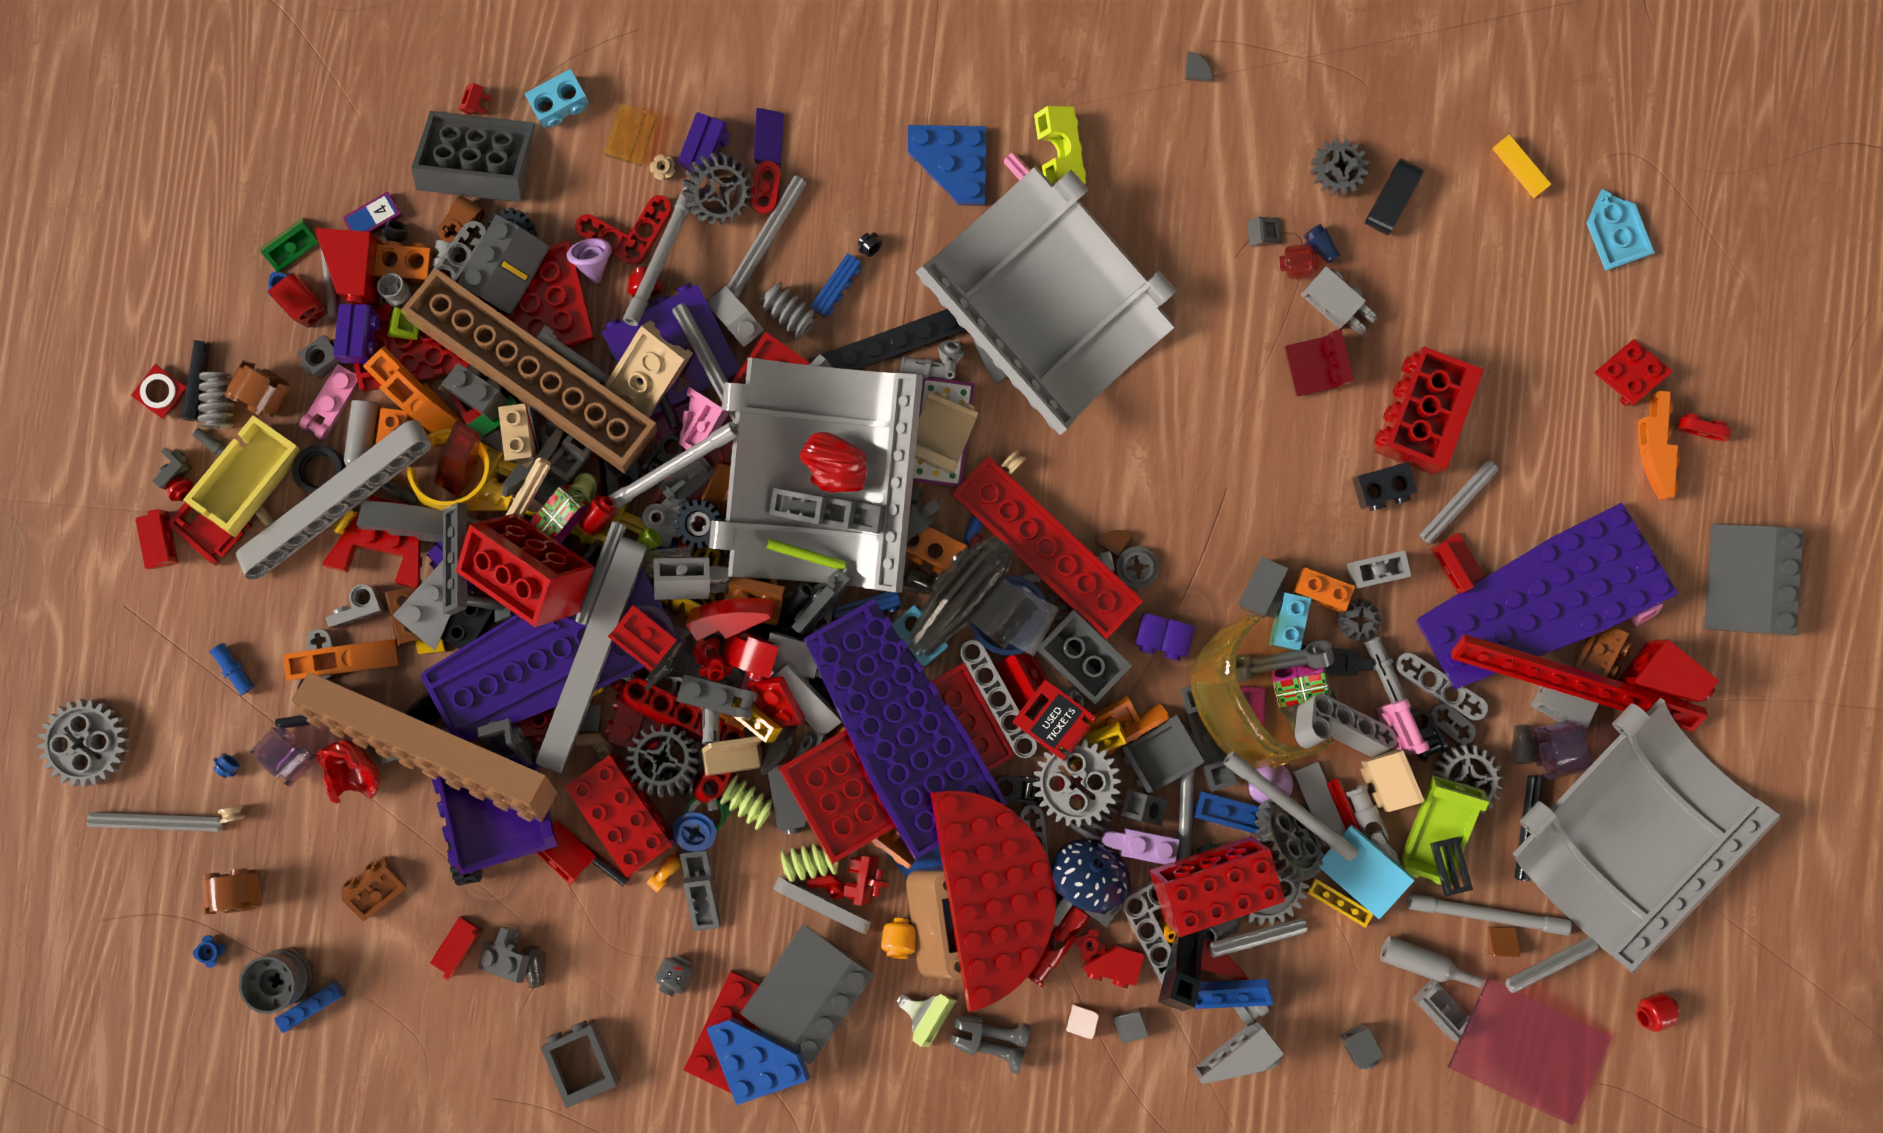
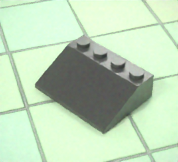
[411,111,534,202]
[1704,524,1803,636]
[740,923,874,1065]

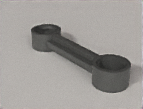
[1225,640,1335,683]

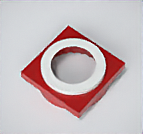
[130,364,186,419]

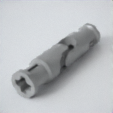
[1346,784,1400,864]

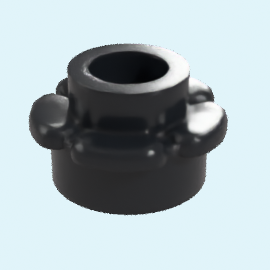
[382,220,408,243]
[858,232,882,257]

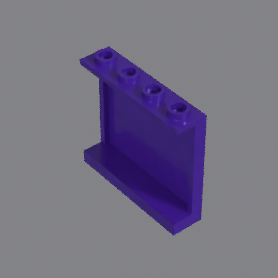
[602,283,741,417]
[432,750,558,875]

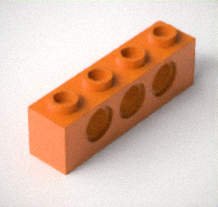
[906,527,967,578]

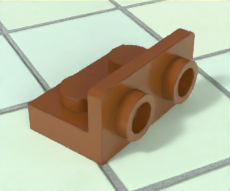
[728,577,785,625]
[384,587,420,648]
[1575,627,1633,680]
[342,856,407,922]

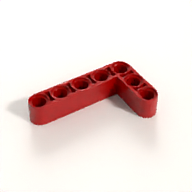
[620,678,745,803]

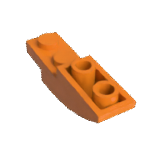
[363,346,464,433]
[1638,391,1680,500]
[283,639,399,681]

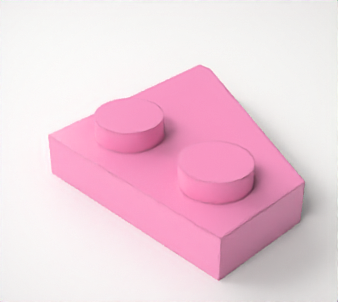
[679,387,729,458]

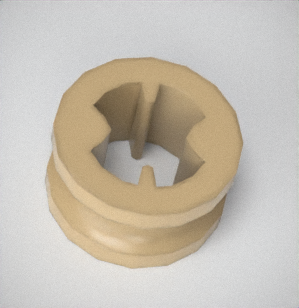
[1001,449,1027,475]
[218,805,245,824]

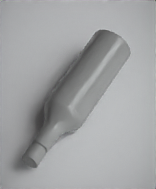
[344,400,379,467]
[1380,936,1483,988]

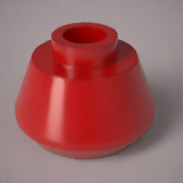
[627,267,663,297]

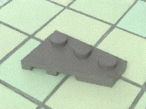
[393,560,450,651]

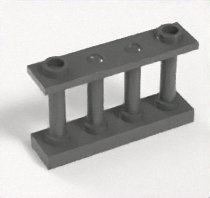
[443,502,515,623]

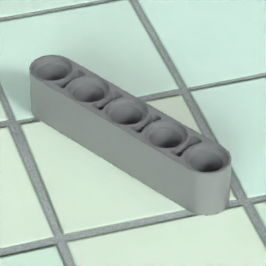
[960,640,1037,758]

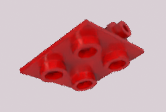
[1594,339,1673,407]

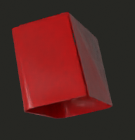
[267,273,328,328]

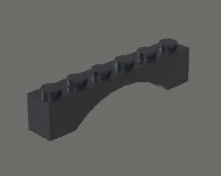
[1158,842,1220,1011]

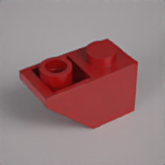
[1082,944,1145,988]

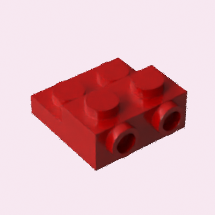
[605,691,664,751]

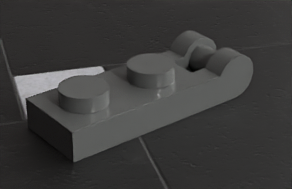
[676,674,758,720]

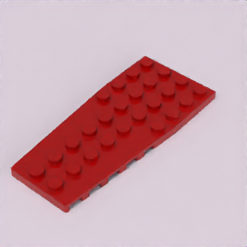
[354,240,595,392]

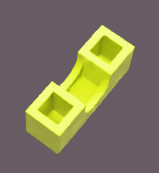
[1034,106,1086,186]

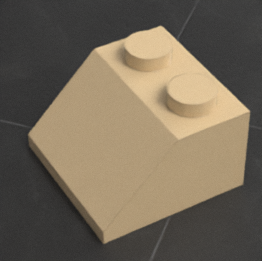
[1361,749,1424,812]

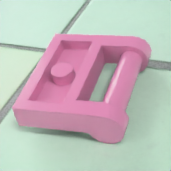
[1376,698,1430,756]

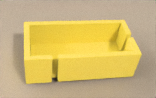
[183,416,301,537]

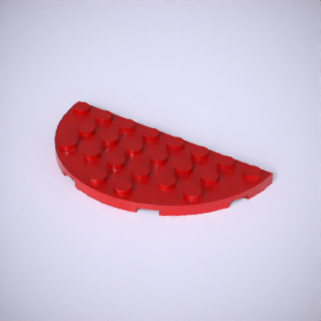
[930,791,1056,1012]

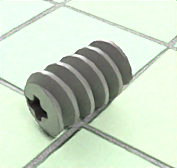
[759,281,816,340]
[198,372,234,429]

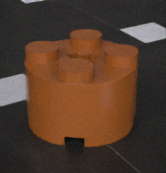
[225,360,292,418]
[201,868,261,915]

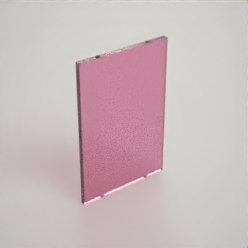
[1448,978,1612,1126]

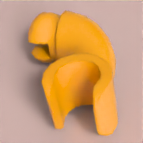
[647,853,682,892]

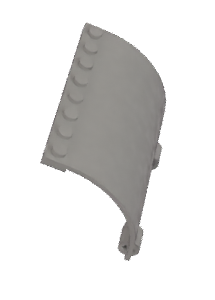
[915,166,1177,435]
[709,358,923,592]
[1512,698,1780,975]

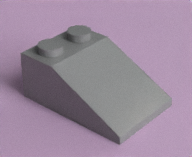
[1192,1020,1284,1084]

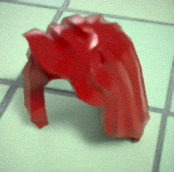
[800,432,867,493]
[315,740,381,804]

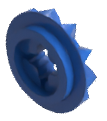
[673,810,717,852]

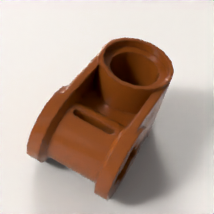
[438,195,485,244]

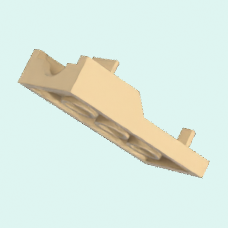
[604,320,693,418]

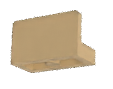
[701,736,762,776]

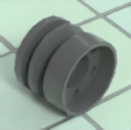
[239,948,313,1014]

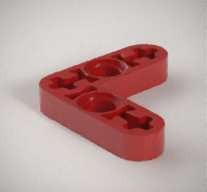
[575,195,672,266]

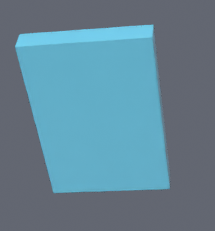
[1319,825,1415,919]

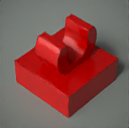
[458,83,492,115]

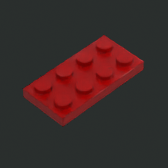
[683,970,762,1094]

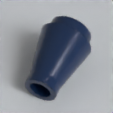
[1303,223,1340,264]

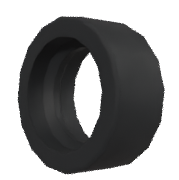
[292,445,346,494]

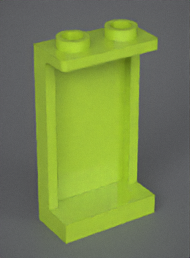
[1400,775,1489,886]

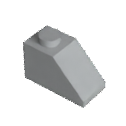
[706,286,764,347]

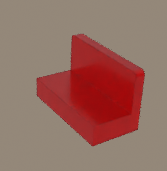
[135,509,178,569]
[1430,533,1485,594]
[994,649,1049,711]
[536,821,595,886]
[430,916,484,980]

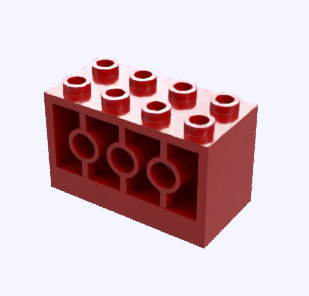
[1374,346,1484,475]
[455,513,594,627]
[564,753,677,878]
[1149,836,1285,937]

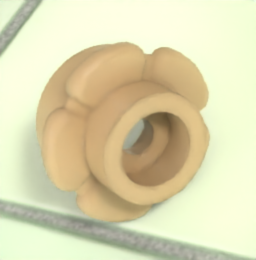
[650,154,675,180]

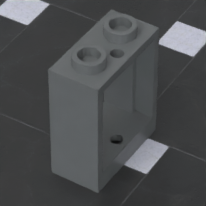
[541,1020,620,1108]

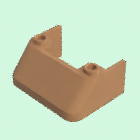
[906,865,962,980]

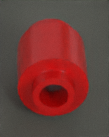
[579,496,617,536]

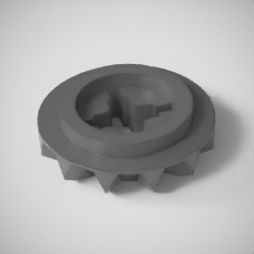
[1116,546,1159,589]
[1338,599,1382,641]

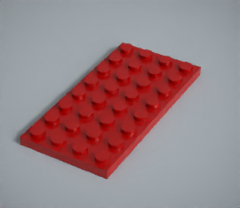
[778,662,1016,864]

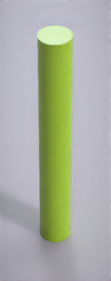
[766,538,846,571]

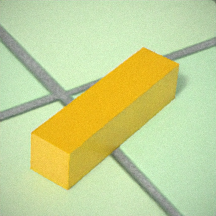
[1492,134,1551,198]
[733,698,782,743]
[1060,722,1126,765]
[1304,878,1374,928]

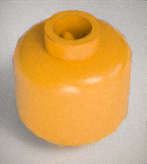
[881,918,916,959]

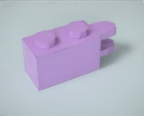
[1101,827,1180,865]

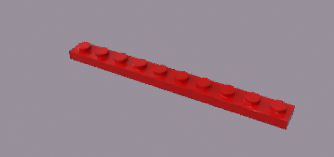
[1451,634,1708,732]

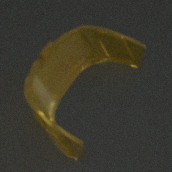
[1190,615,1335,769]

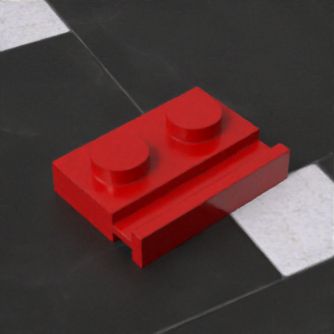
[608,605,678,671]
[746,676,805,727]

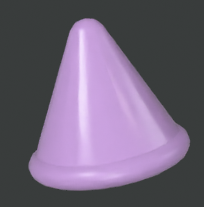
[567,238,612,284]
[1248,762,1293,804]

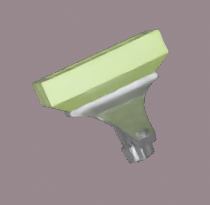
[897,993,957,1047]

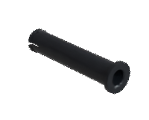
[178,340,211,422]

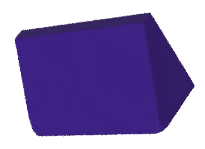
[754,108,784,165]

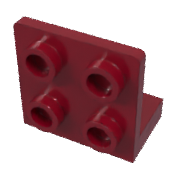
[1285,329,1354,397]

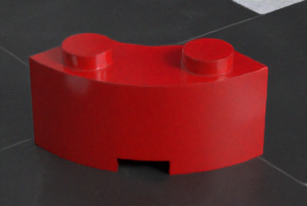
[720,630,780,681]

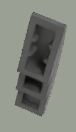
[533,435,594,506]
[769,488,885,534]
[357,500,474,542]
[680,824,721,931]

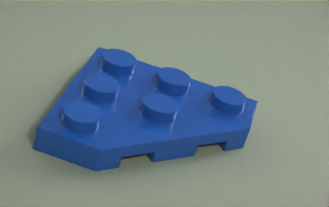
[908,125,986,206]
[706,1017,811,1105]

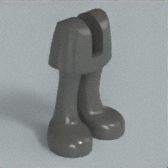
[950,1016,1031,1075]

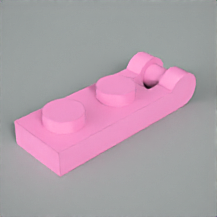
[299,364,358,441]

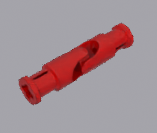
[1027,905,1091,988]

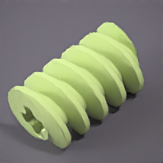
[720,773,774,831]
[781,843,839,882]

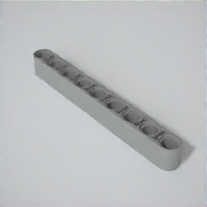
[236,420,431,580]
[536,536,649,774]

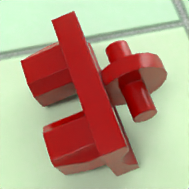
[843,855,889,906]

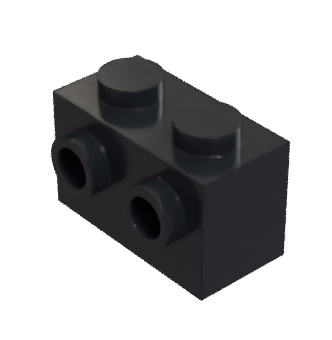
[440,591,495,649]

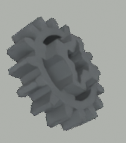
[1310,138,1369,197]

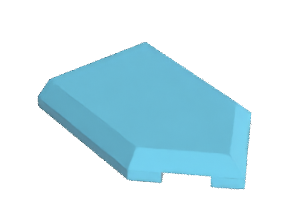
[1586,189,1655,271]

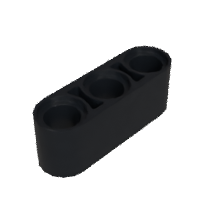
[1364,158,1424,236]

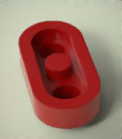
[750,161,781,215]
[1676,414,1732,442]

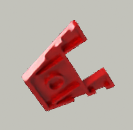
[322,496,423,589]

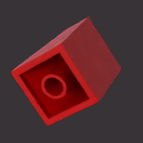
[316,228,385,306]
[1617,639,1719,702]

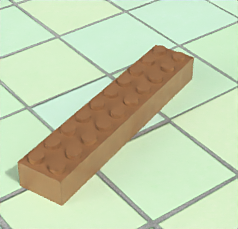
[402,268,657,474]
[292,672,558,822]

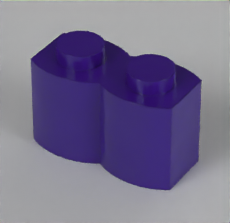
[1134,613,1195,661]

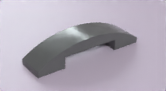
[502,421,564,497]
[1180,681,1237,792]

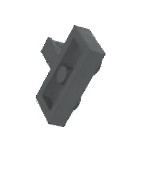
[478,927,530,983]

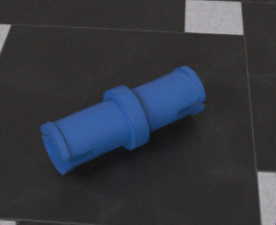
[209,642,255,696]

